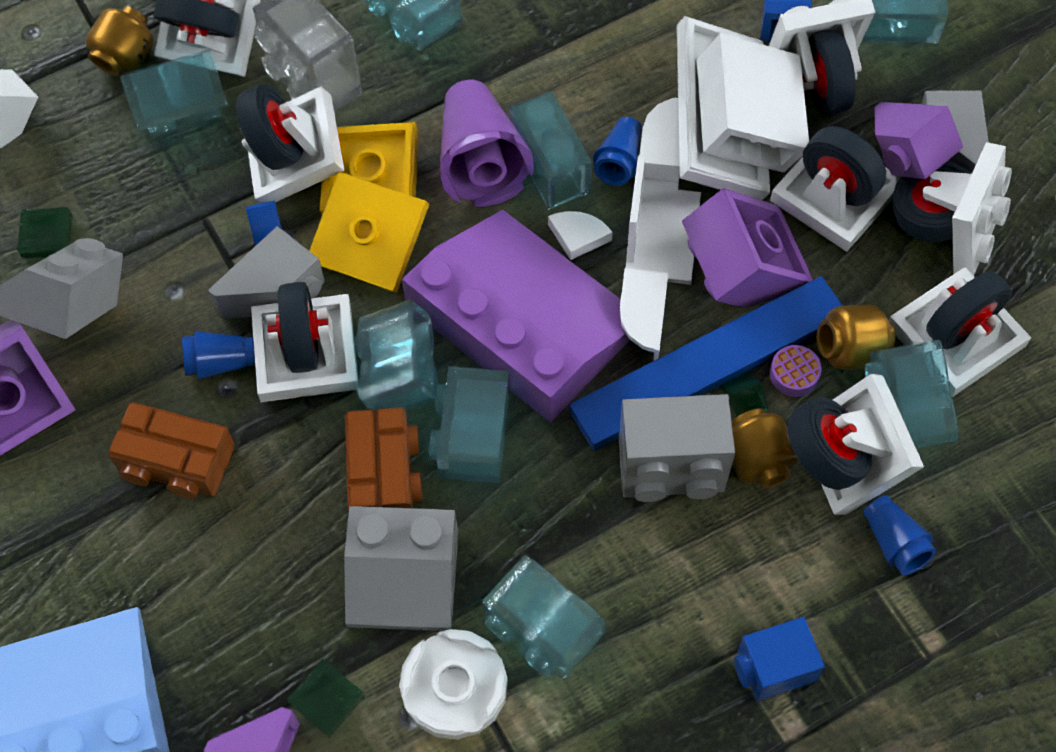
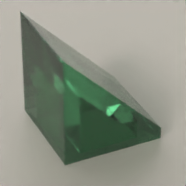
[721,373,769,417]

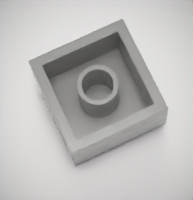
[618,394,735,502]

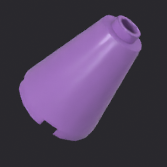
[439,80,534,207]

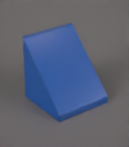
[246,201,282,246]

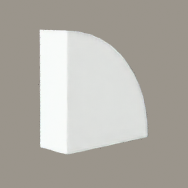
[548,211,612,260]

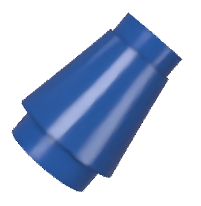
[593,117,643,185]
[182,331,255,380]
[863,496,936,575]

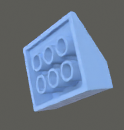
[0,607,170,752]

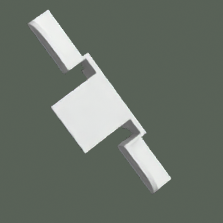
[620,98,701,361]

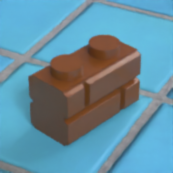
[109,402,234,499]
[345,407,423,511]

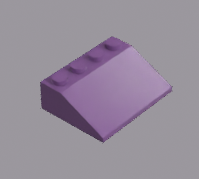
[402,210,630,423]

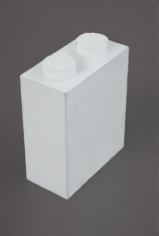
[697,33,809,173]

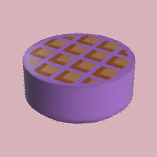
[770,345,822,397]

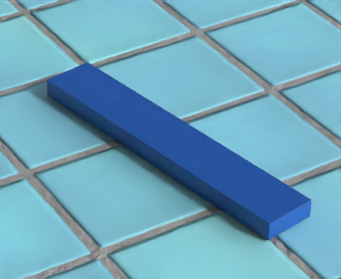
[569,276,843,451]

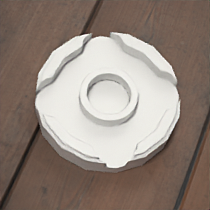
[399,629,508,740]

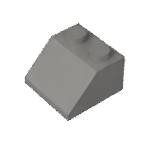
[0,238,123,339]
[344,506,458,631]

